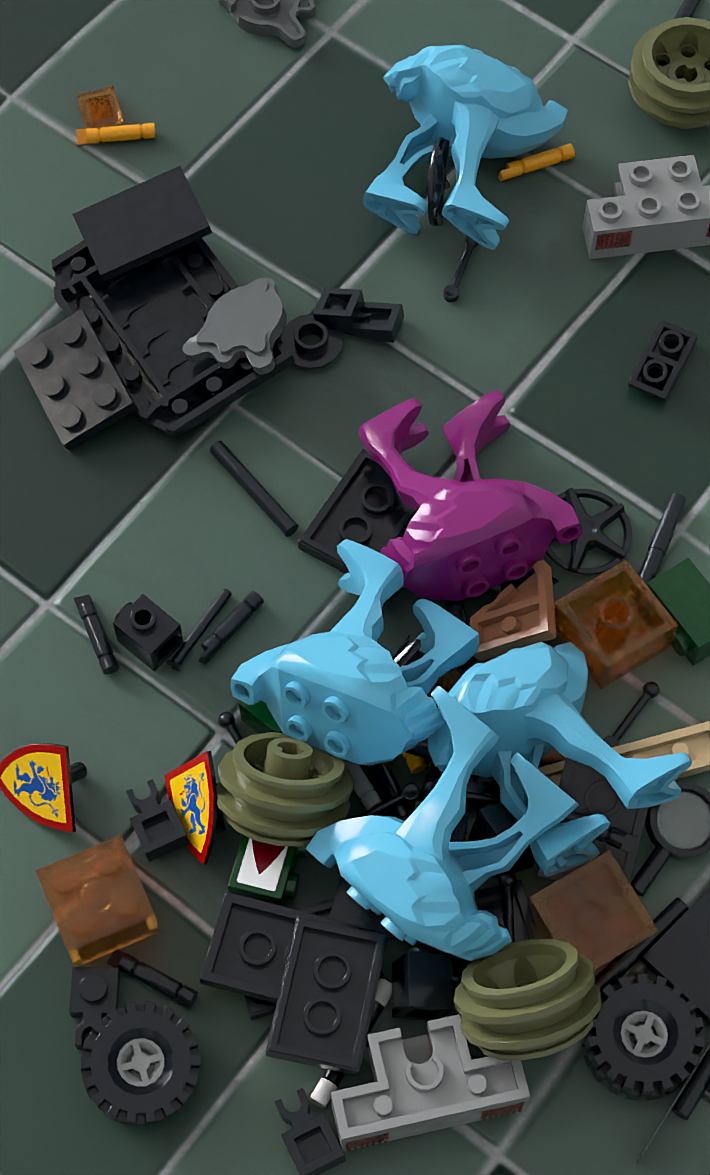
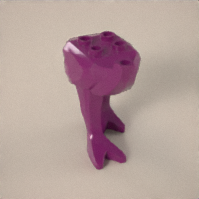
[358,390,582,601]

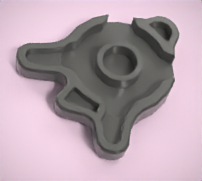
[218,0,316,48]
[182,277,287,374]

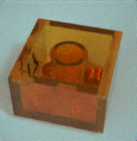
[554,560,678,689]
[35,835,159,967]
[528,850,659,969]

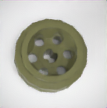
[628,17,710,129]
[216,732,354,847]
[454,939,601,1061]

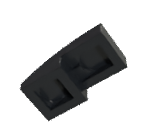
[313,288,404,343]

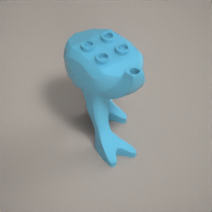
[363,45,568,250]
[230,539,479,766]
[428,642,692,877]
[305,686,579,961]

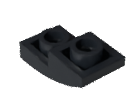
[628,320,698,401]

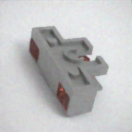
[582,155,710,259]
[331,1014,530,1152]

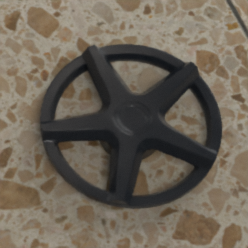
[426,137,450,226]
[546,488,632,575]

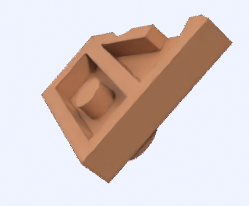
[470,560,556,662]

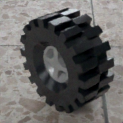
[581,974,705,1101]
[81,1001,201,1126]

